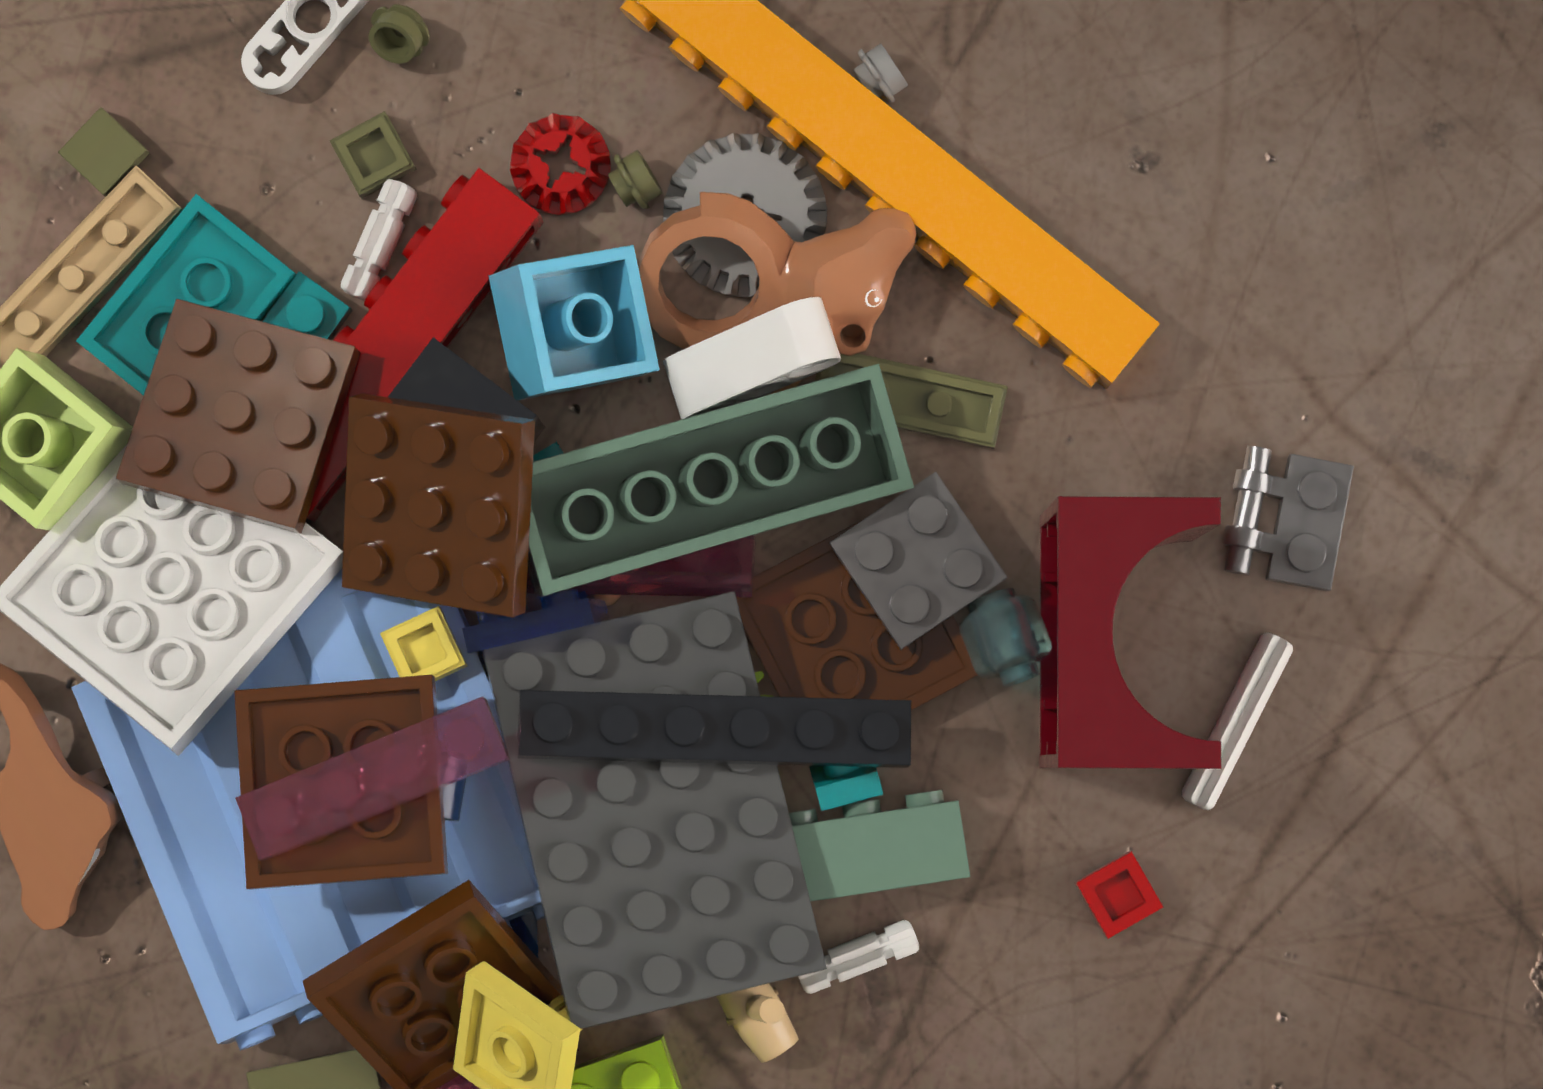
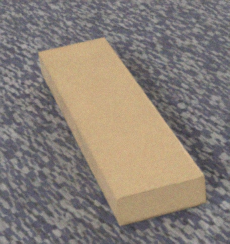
[0,165,183,369]

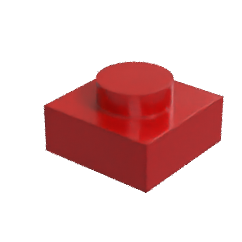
[1074,851,1163,939]

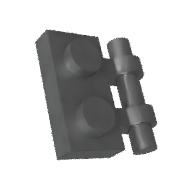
[1222,446,1354,591]

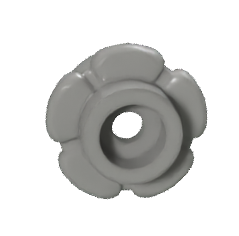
[853,43,908,103]

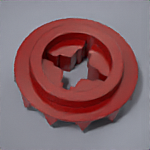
[510,113,611,215]

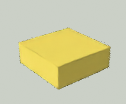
[380,606,468,681]

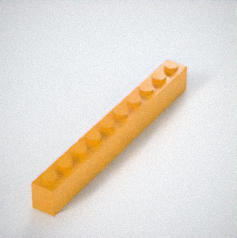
[619,0,1160,390]

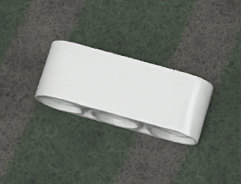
[663,297,841,420]

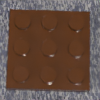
[116,299,361,534]
[342,393,535,618]
[725,519,983,710]
[234,674,448,890]
[303,880,565,1089]

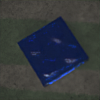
[462,589,610,654]

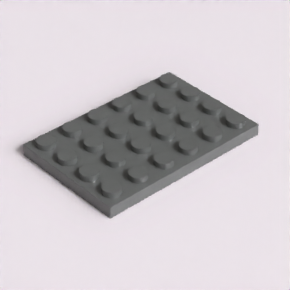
[483,591,827,1029]

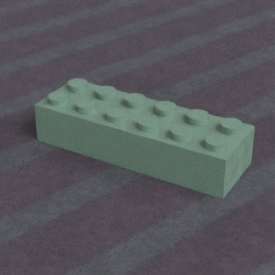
[528,364,914,596]

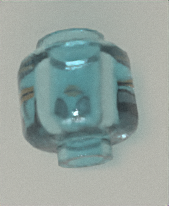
[959,588,1052,687]

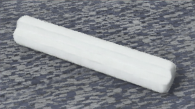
[1182,632,1293,810]

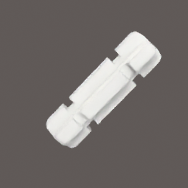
[341,179,417,301]
[798,920,919,994]

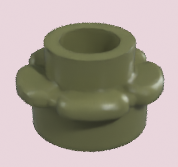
[369,4,430,64]
[608,150,663,209]

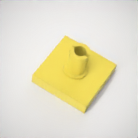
[453,961,582,1089]

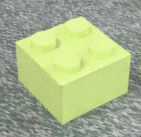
[0,348,133,530]

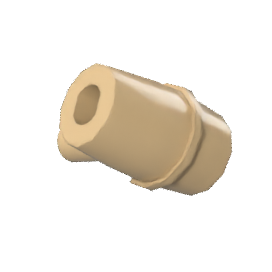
[716,984,799,1063]

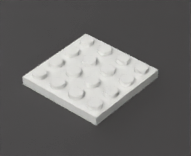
[0,444,343,756]

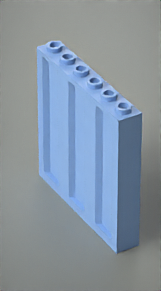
[71,569,545,1051]

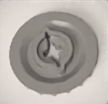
[663,133,827,297]

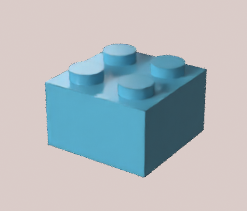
[489,245,660,400]

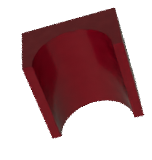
[1039,496,1221,769]

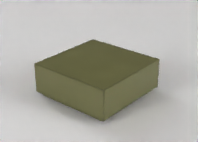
[58,107,150,197]
[330,111,416,199]

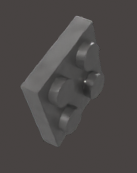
[829,472,1008,650]

